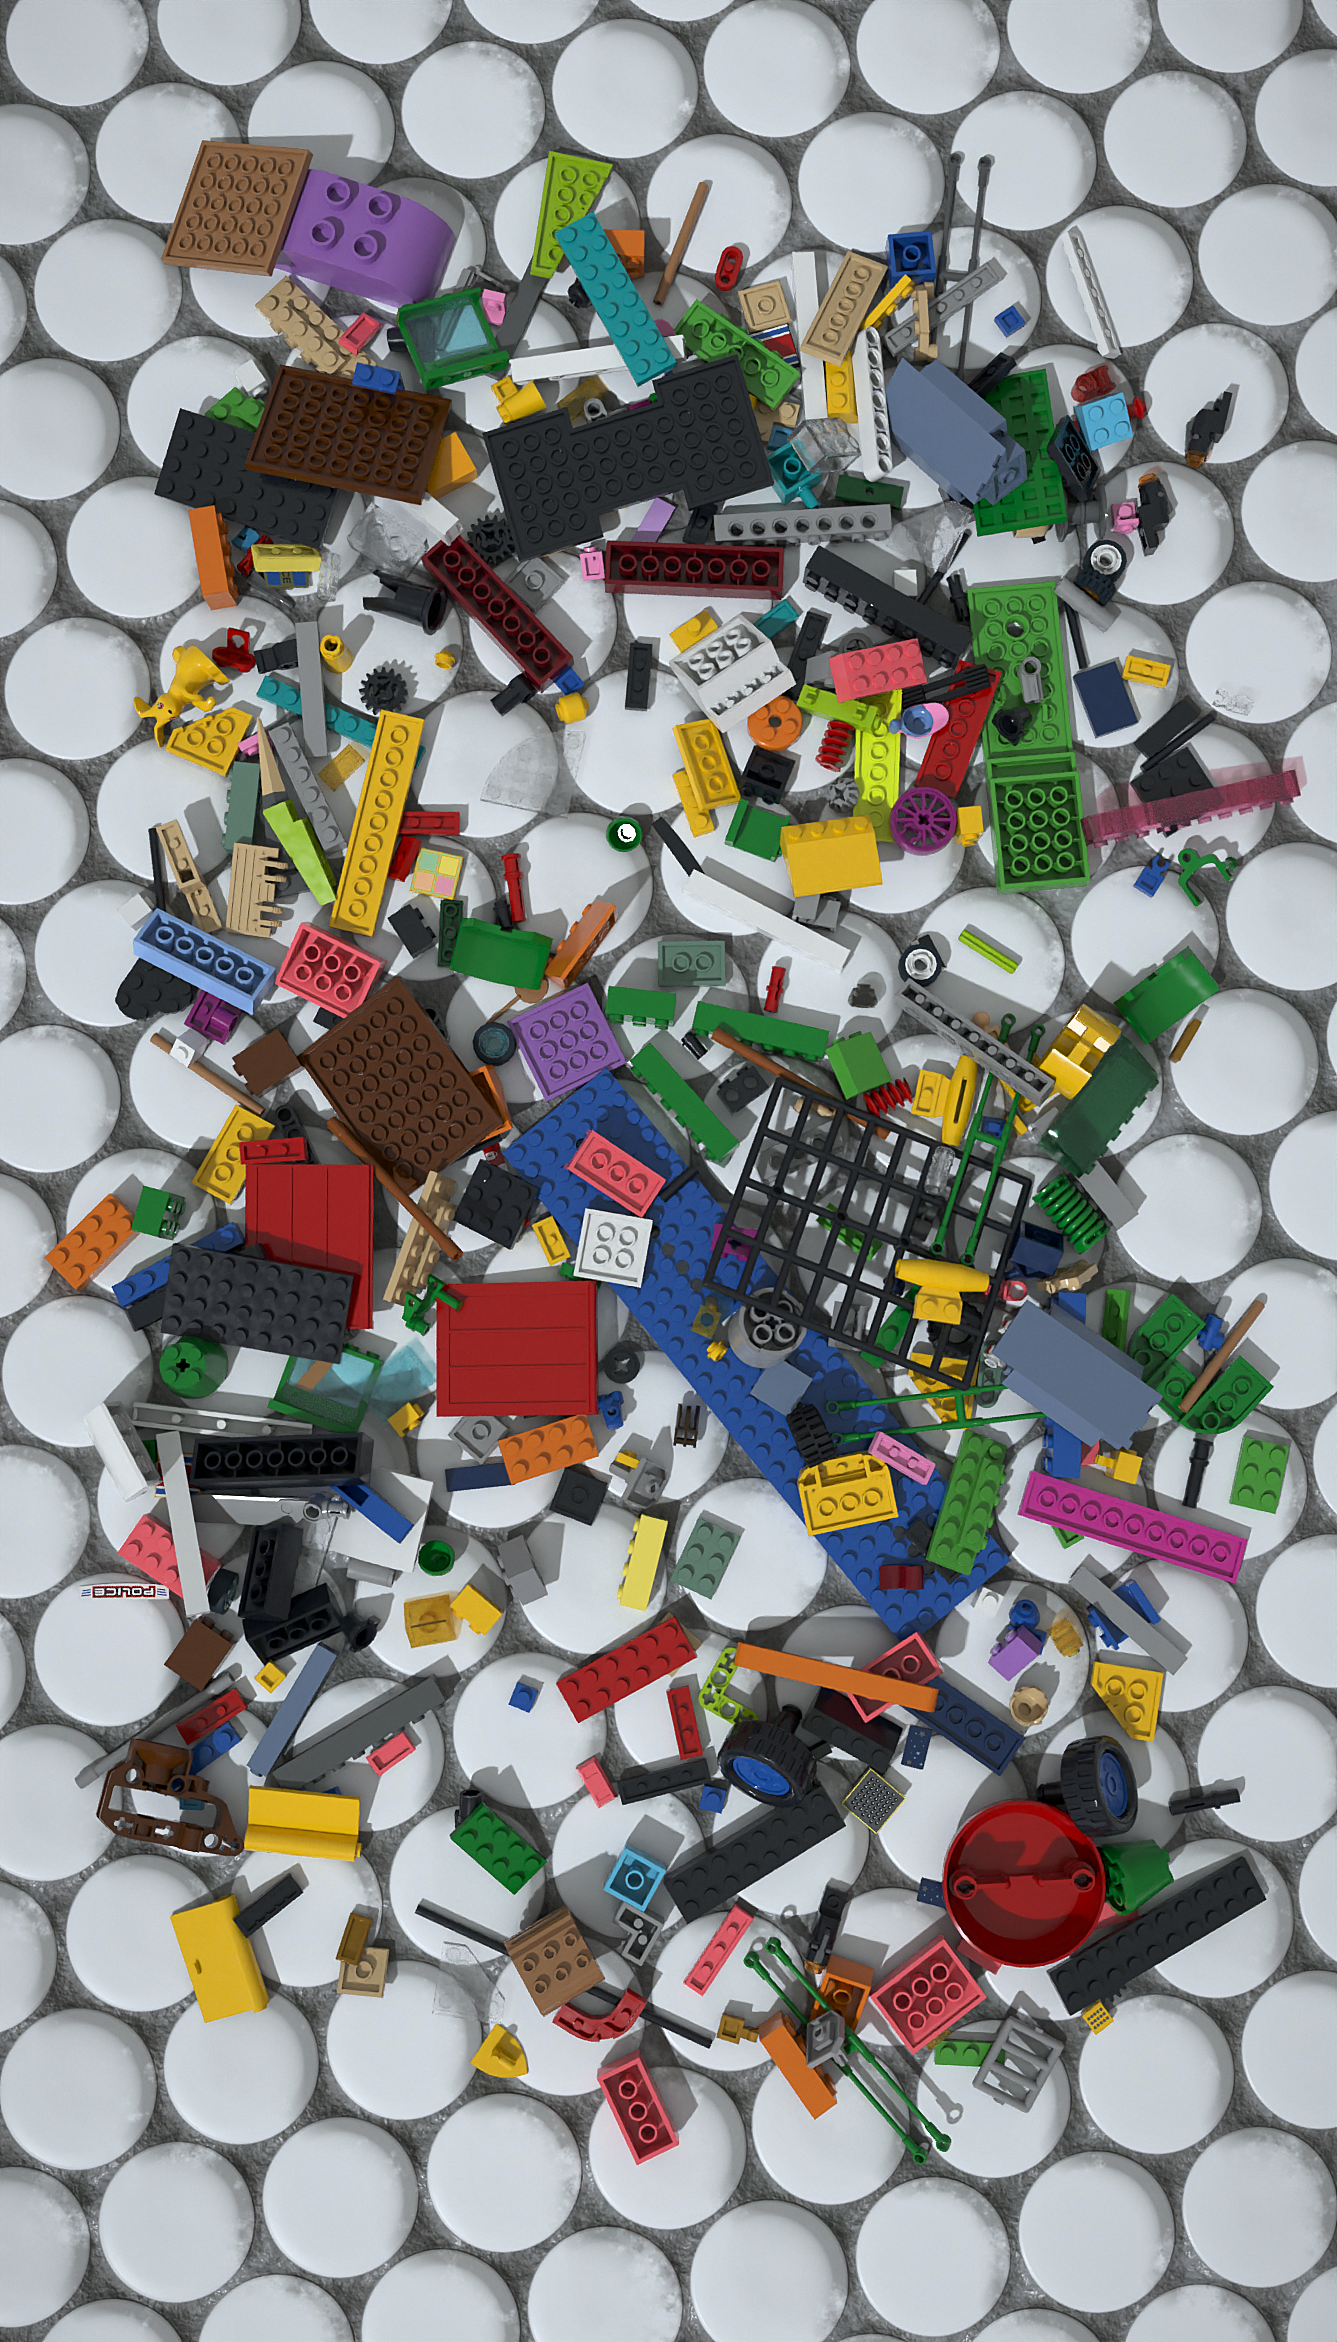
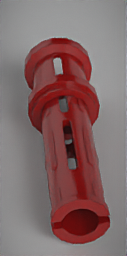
[501,853,526,923]

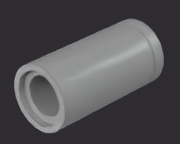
[347,1557,397,1588]

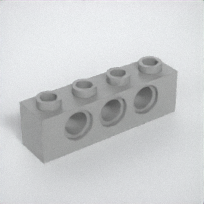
[754,1121,845,1184]

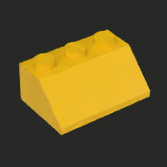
[823,350,858,424]

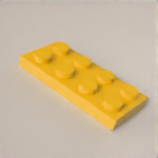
[672,719,741,812]
[191,1104,276,1205]

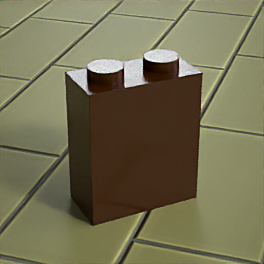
[232,1029,305,1098]
[164,1616,237,1691]

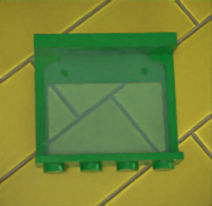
[396,287,510,391]
[267,1343,384,1433]

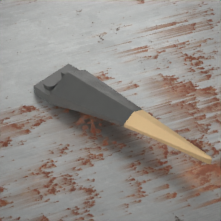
[257,717,311,899]

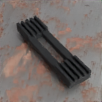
[902,664,991,710]

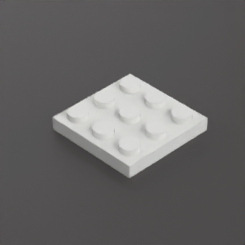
[573,1208,653,1288]

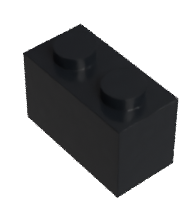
[387,904,436,959]

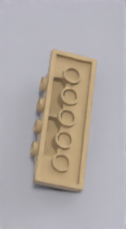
[255,276,378,379]
[383,1170,456,1306]

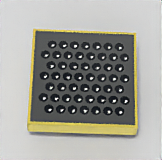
[841,1767,906,1834]

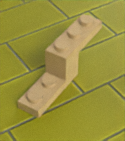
[155,819,224,934]

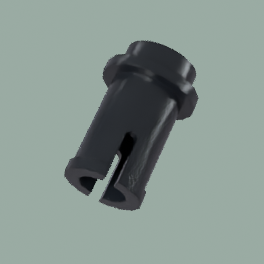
[493,900,513,930]
[681,1031,708,1060]

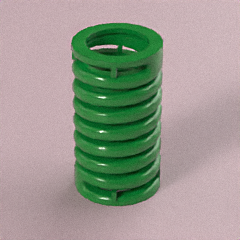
[1031,1173,1111,1255]

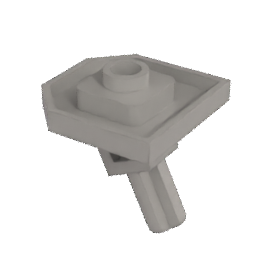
[609,1457,668,1509]
[806,2010,849,2069]

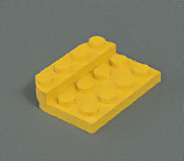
[797,1451,898,1536]

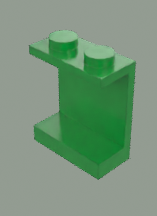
[725,798,793,862]

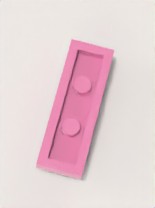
[867,1431,936,1485]

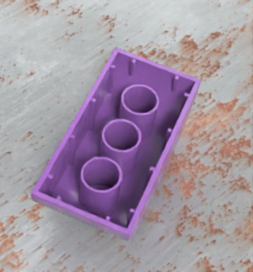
[275,169,456,317]

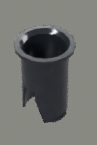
[363,569,448,636]

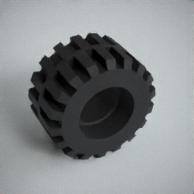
[926,1301,982,1358]
[786,1404,836,1468]

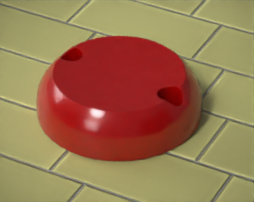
[942,1798,1106,1968]

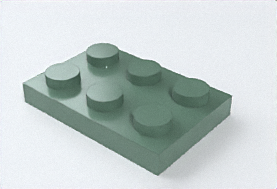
[658,941,726,987]
[670,1517,740,1599]

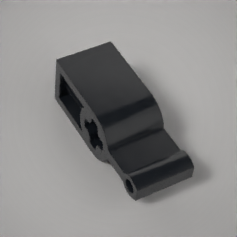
[254,639,299,674]

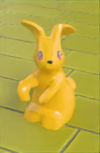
[133,644,231,749]

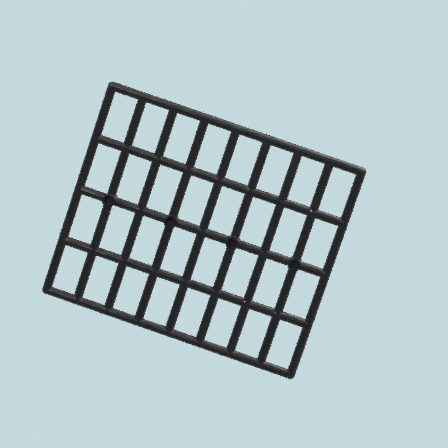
[702,1077,1033,1391]

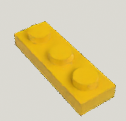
[860,274,915,331]
[672,770,715,838]

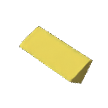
[251,544,321,572]

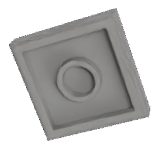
[504,557,565,614]
[448,1416,512,1465]

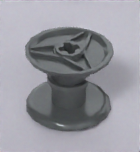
[1055,483,1107,542]

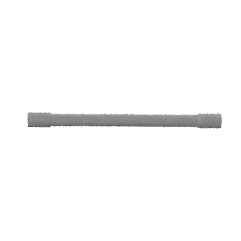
[75,1671,235,1789]

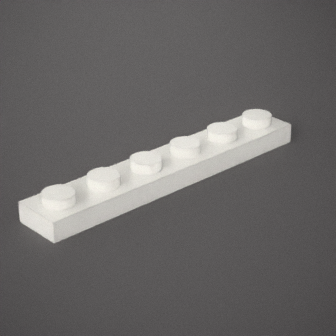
[1061,231,1121,359]

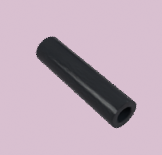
[658,1165,699,1203]

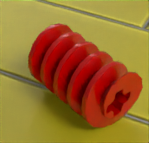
[815,721,855,772]
[862,1077,913,1117]

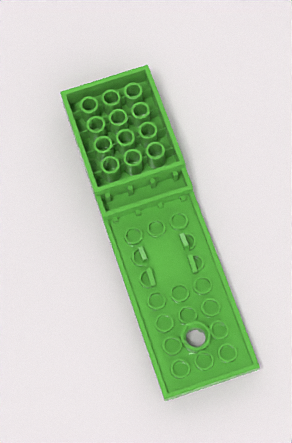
[966,581,1090,894]

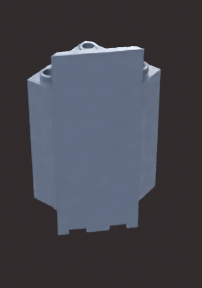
[885,357,1028,505]
[992,1299,1163,1450]

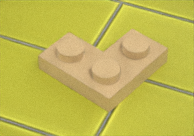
[754,400,800,445]

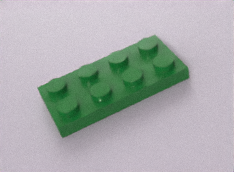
[449,1802,547,1895]

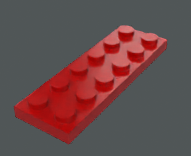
[914,660,1002,800]
[556,1616,698,1723]

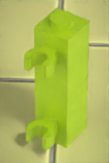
[796,684,883,735]

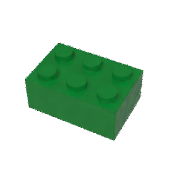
[605,986,676,1030]
[131,1185,186,1241]

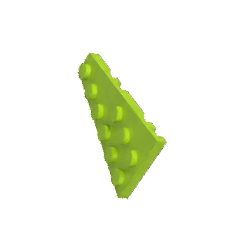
[530,151,613,279]

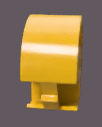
[1036,1003,1121,1100]

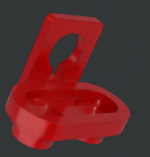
[212,627,256,673]

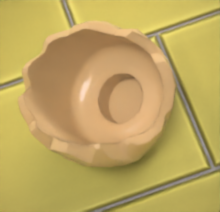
[1009,1686,1048,1727]

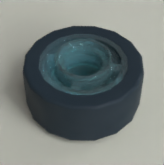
[473,1022,516,1066]
[207,1568,239,1615]

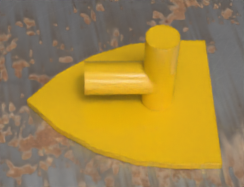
[470,2023,528,2078]

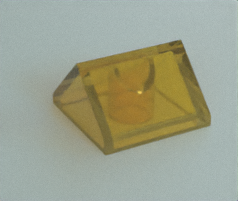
[404,1594,457,1648]

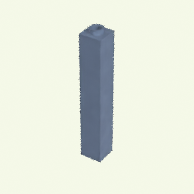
[246,1641,340,1777]

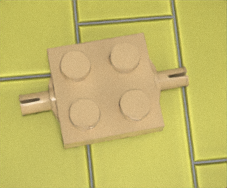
[1037,1259,1098,1293]

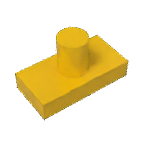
[669,610,718,653]

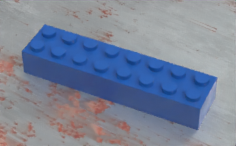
[1041,1292,1086,1478]

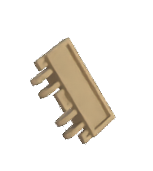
[225,842,288,938]

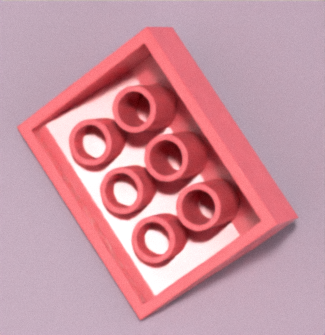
[274,922,387,1018]
[869,1933,987,2055]

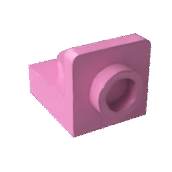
[482,289,507,326]
[1110,502,1139,534]
[579,546,605,581]
[238,733,275,757]

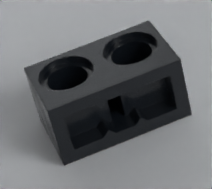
[717,1066,769,1116]

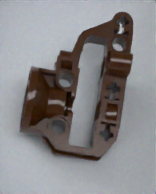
[96,1738,244,1856]

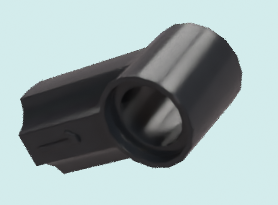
[490,673,537,717]

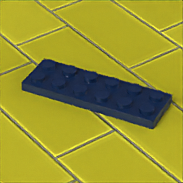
[899,1676,1026,1776]

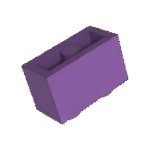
[988,1625,1043,1682]

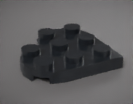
[115,958,193,1021]

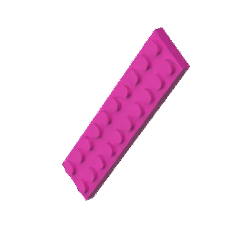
[1017,1471,1248,1584]

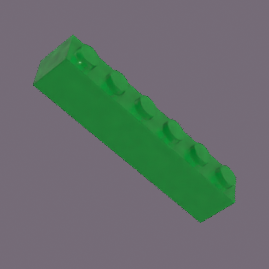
[692,1001,829,1062]
[630,1043,740,1163]

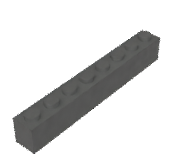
[272,1674,448,1791]

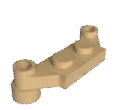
[910,282,938,363]

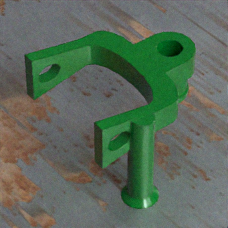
[1178,848,1237,907]
[402,1274,464,1336]

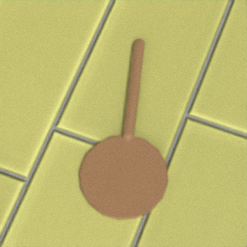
[486,976,548,1023]

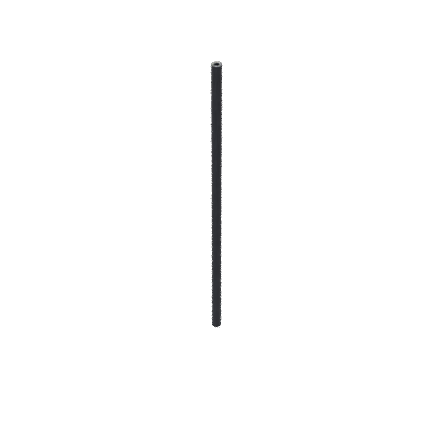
[415,1904,713,2049]

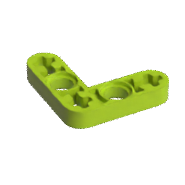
[698,1646,759,1725]

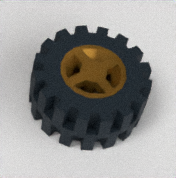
[1074,567,1116,606]

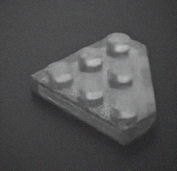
[886,501,974,573]
[432,1941,505,2025]

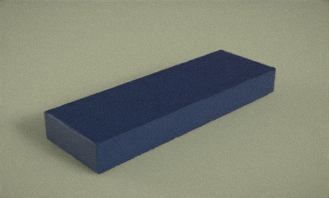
[445,1463,515,1492]

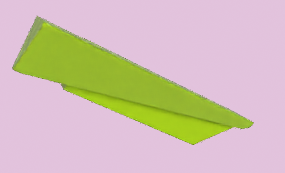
[263,799,337,905]

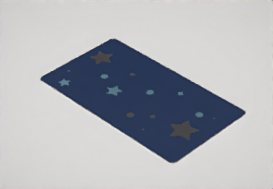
[901,1725,932,1770]
[917,1878,960,1909]

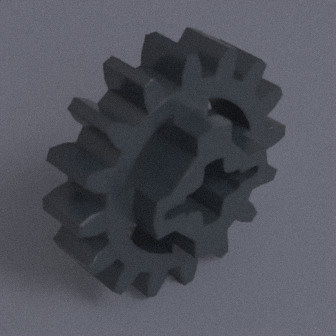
[467,515,515,565]
[359,667,408,715]

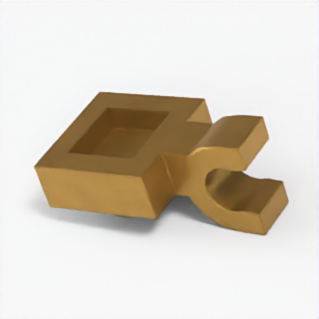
[716,2012,759,2044]

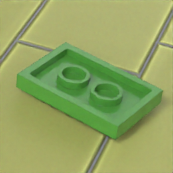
[1229,1437,1289,1514]

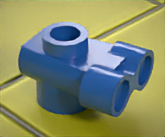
[1196,1312,1224,1351]
[598,1391,624,1430]

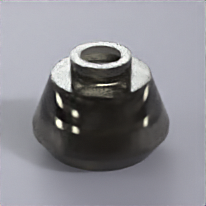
[847,984,878,1008]

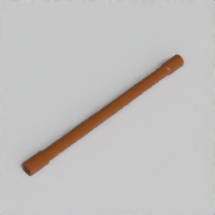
[710,1027,890,1140]
[326,1117,463,1261]

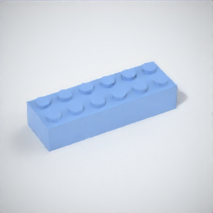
[133,908,276,1015]

